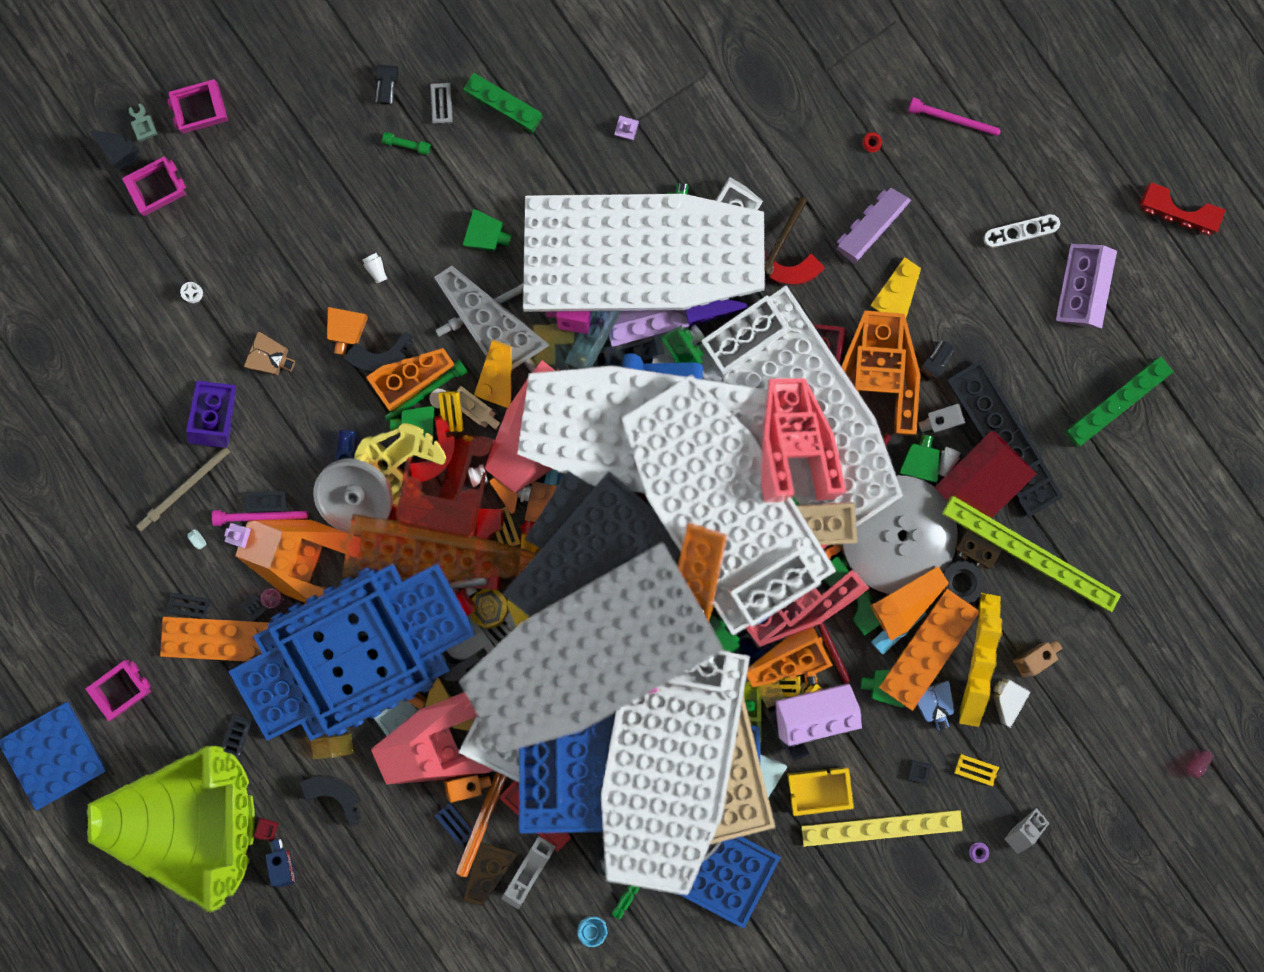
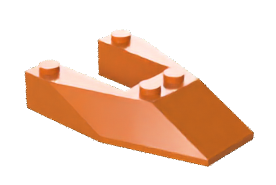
[841,311,920,436]
[235,519,367,603]

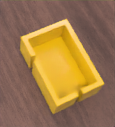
[787,767,854,816]

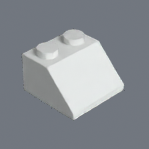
[993,679,1030,727]

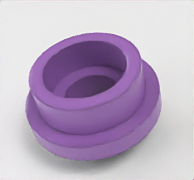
[969,842,989,863]

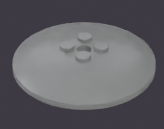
[842,475,958,594]

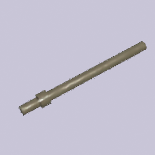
[136,448,231,531]

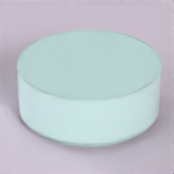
[188,530,206,549]

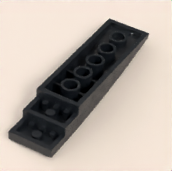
[947,360,1063,518]

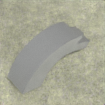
[502,836,555,909]

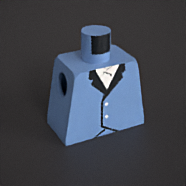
[917,680,954,730]

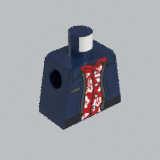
[266,840,298,887]

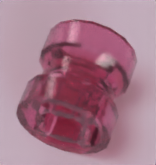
[260,588,283,608]

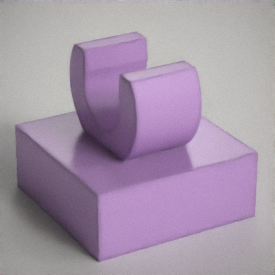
[614,116,639,141]
[224,523,251,548]

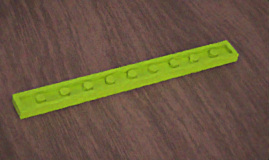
[942,496,1121,612]

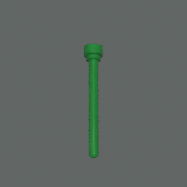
[385,359,468,421]

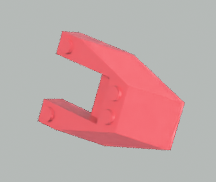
[484,360,555,494]
[761,378,846,503]
[745,544,869,647]
[371,692,493,785]

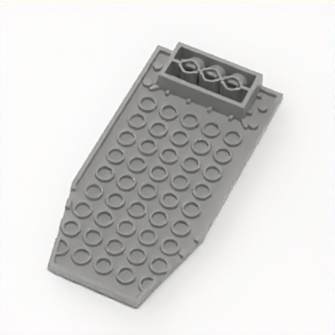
[460,543,723,753]

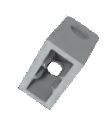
[918,404,965,433]

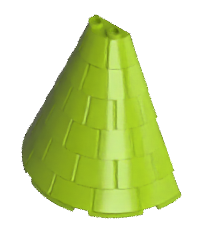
[87,746,255,911]

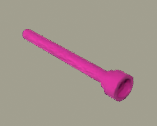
[908,97,1001,136]
[212,510,309,526]

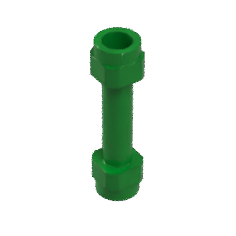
[382,132,431,155]

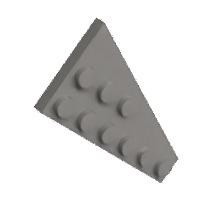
[434,266,550,369]

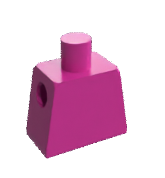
[546,311,592,334]

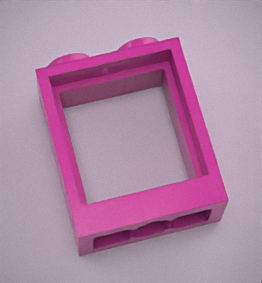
[167,79,228,134]
[122,156,186,216]
[86,660,151,721]

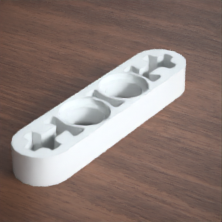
[984,215,1060,248]

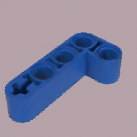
[622,354,704,379]

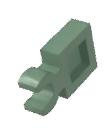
[129,103,158,142]

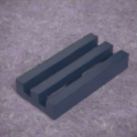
[435,802,473,846]

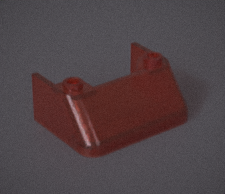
[396,457,487,538]

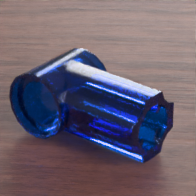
[335,430,356,461]

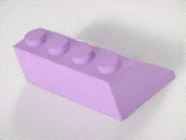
[837,188,911,264]
[1056,244,1117,328]
[602,310,689,347]
[776,684,862,746]

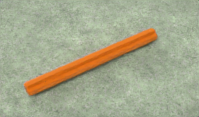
[456,771,507,877]

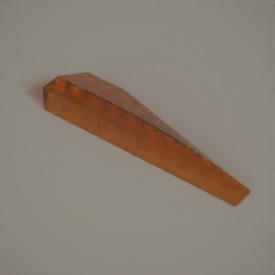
[342,514,537,581]

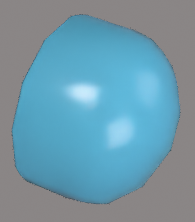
[577,916,608,947]

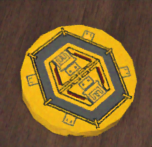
[470,589,509,629]

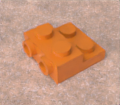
[525,482,557,522]

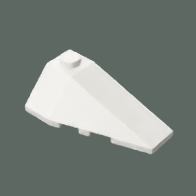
[715,177,763,210]

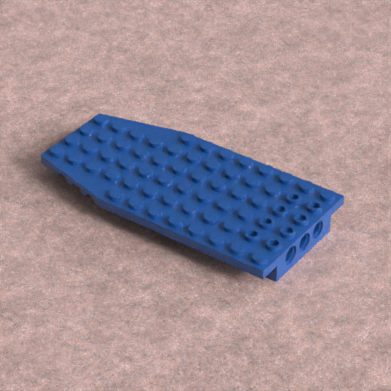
[519,711,761,833]

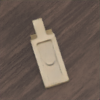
[451,386,501,430]

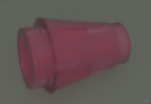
[1185,749,1214,780]

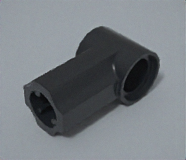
[376,64,398,105]
[919,339,955,382]

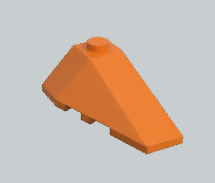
[366,348,455,412]
[870,566,949,641]
[746,627,832,687]

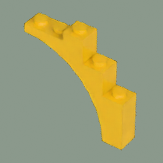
[959,593,1002,727]

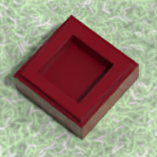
[253,817,279,842]

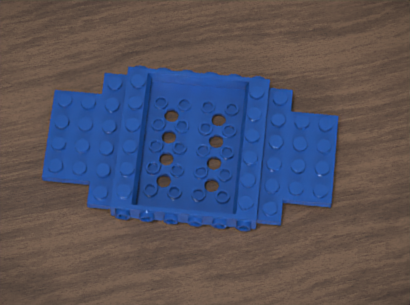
[228,563,476,741]

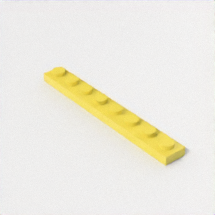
[801,810,963,846]

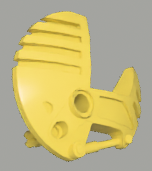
[354,423,446,520]

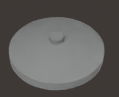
[313,459,393,534]

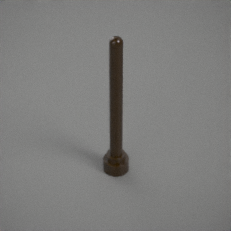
[764,197,807,278]

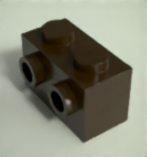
[955,529,1002,571]

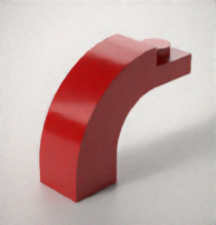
[764,250,825,286]
[409,416,455,483]

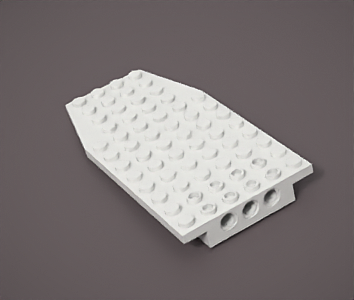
[523,194,765,312]
[697,286,903,527]
[517,366,768,493]
[622,375,836,635]
[601,651,750,895]

